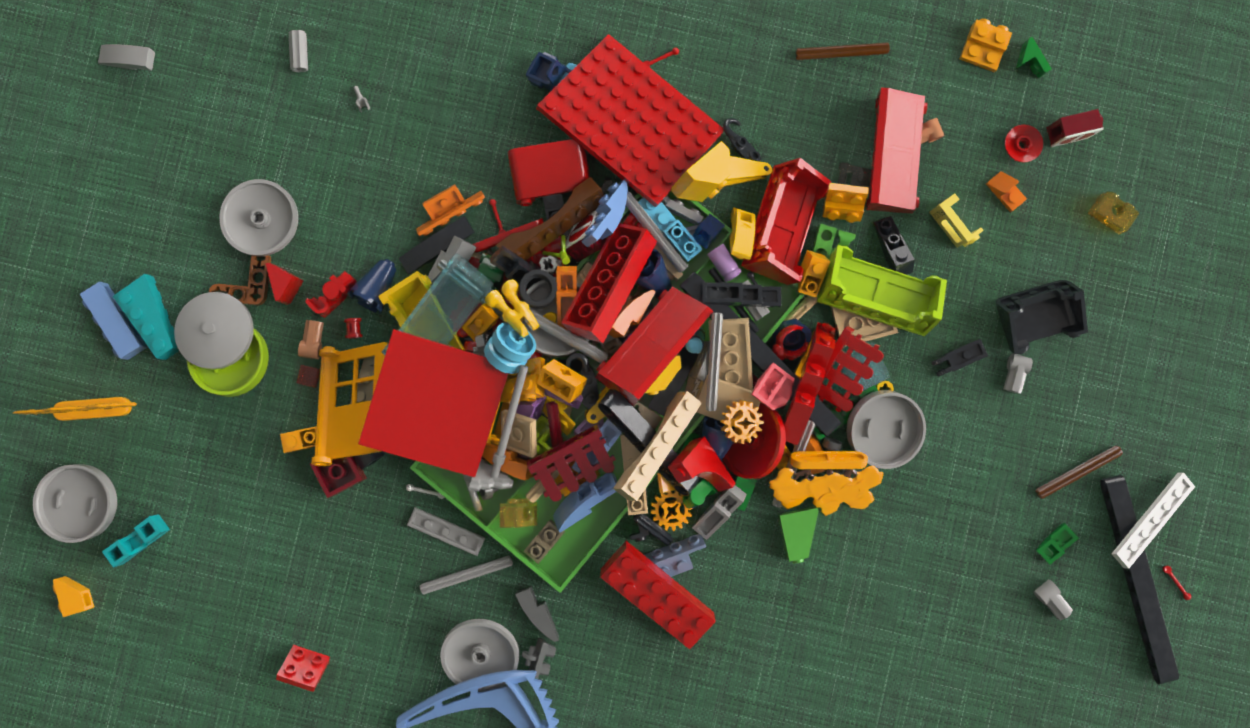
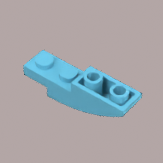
[639,198,703,262]

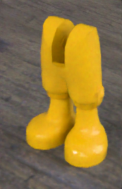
[485,279,540,338]

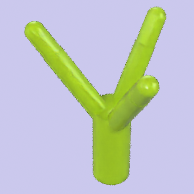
[542,235,572,265]

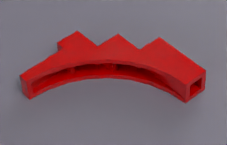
[783,322,836,445]

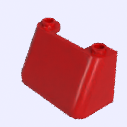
[507,139,590,206]

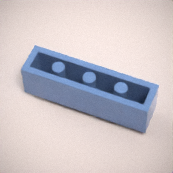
[80,282,148,360]

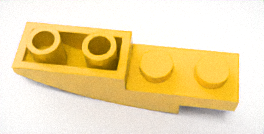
[730,207,755,260]

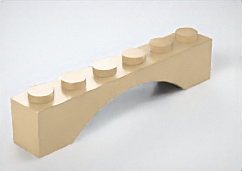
[613,391,702,501]

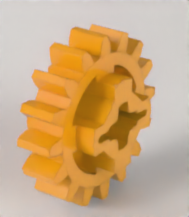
[720,400,764,444]
[650,490,693,531]

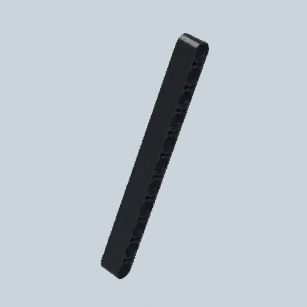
[680,272,841,437]
[1100,474,1179,685]

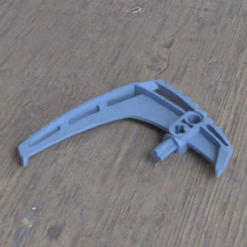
[396,670,559,728]

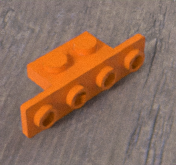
[416,184,485,236]

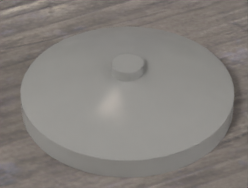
[219,179,298,256]
[174,292,254,369]
[440,619,519,692]

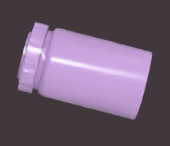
[707,244,742,282]

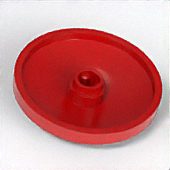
[723,402,786,479]

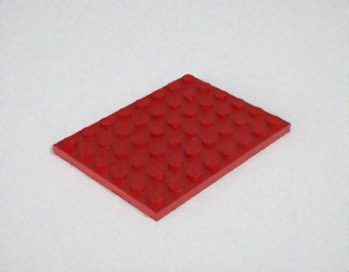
[536,34,724,207]

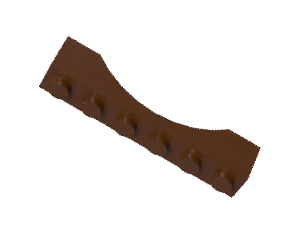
[496,177,604,261]

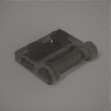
[837,162,872,208]

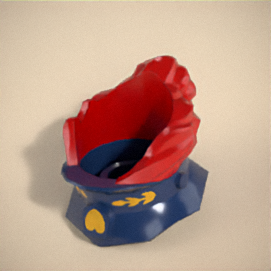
[772,318,812,361]

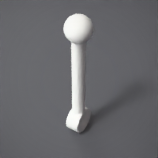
[406,484,444,499]

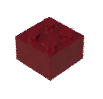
[310,456,367,498]

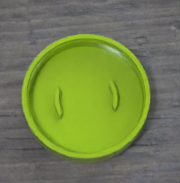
[187,328,269,397]

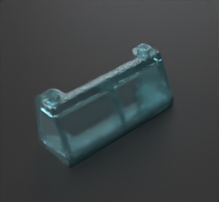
[382,253,494,355]

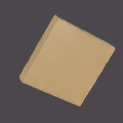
[501,409,537,458]

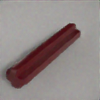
[546,401,563,448]

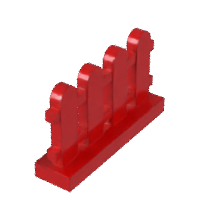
[817,326,884,412]

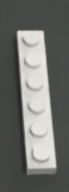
[1112,473,1195,568]

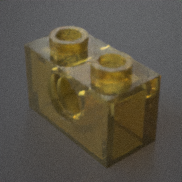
[1088,191,1140,234]
[500,498,537,528]

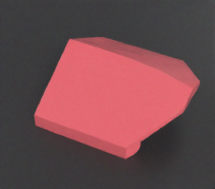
[751,362,794,410]

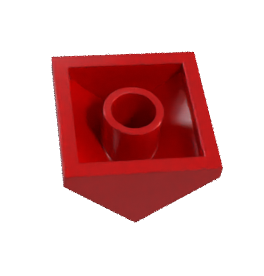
[265,263,304,305]

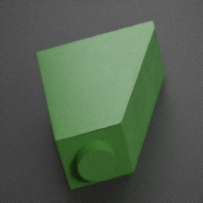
[777,506,819,564]

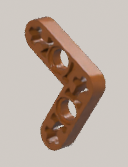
[209,255,271,305]

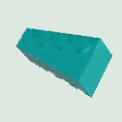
[113,274,179,360]

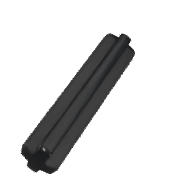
[633,514,673,545]

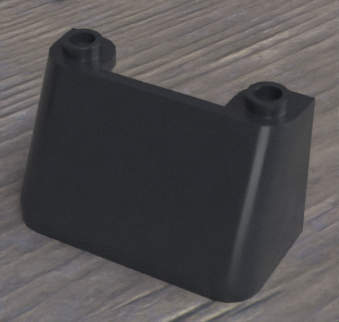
[996,280,1088,354]

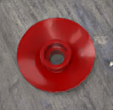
[1005,124,1043,163]

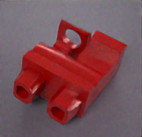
[305,271,357,318]

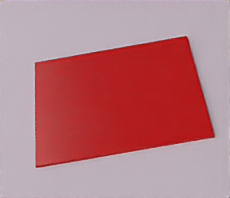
[358,329,509,477]

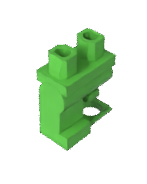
[812,224,856,259]

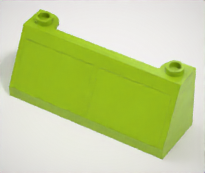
[817,245,947,336]

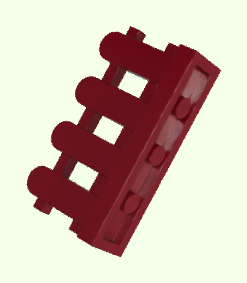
[527,424,616,501]

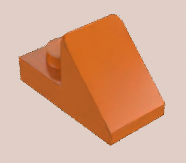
[986,171,1027,212]

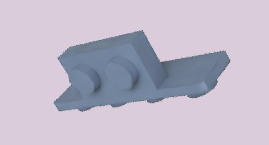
[644,534,706,577]

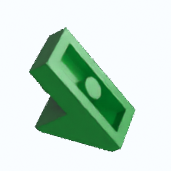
[1016,37,1051,78]

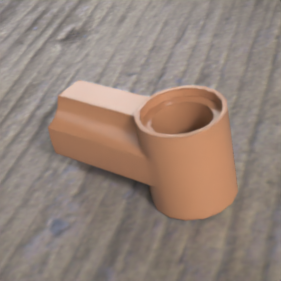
[921,118,945,144]
[298,320,324,359]

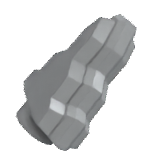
[465,459,514,491]

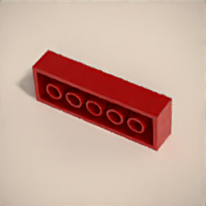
[561,223,657,343]
[600,541,716,649]

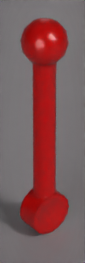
[643,47,679,67]
[489,199,506,234]
[1162,566,1191,600]

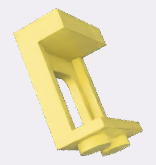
[930,194,984,248]

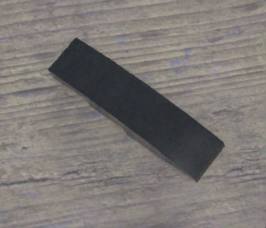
[399,216,475,274]
[702,283,781,308]
[648,346,699,416]

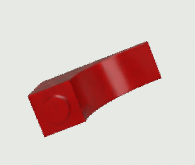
[668,436,736,492]

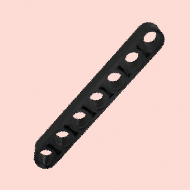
[598,389,699,496]

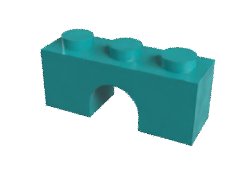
[102,514,170,568]

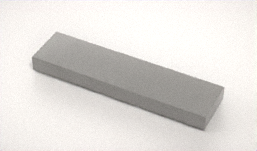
[407,507,485,556]

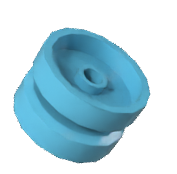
[484,322,536,374]

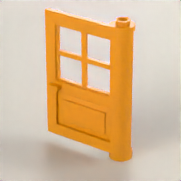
[311,342,387,466]

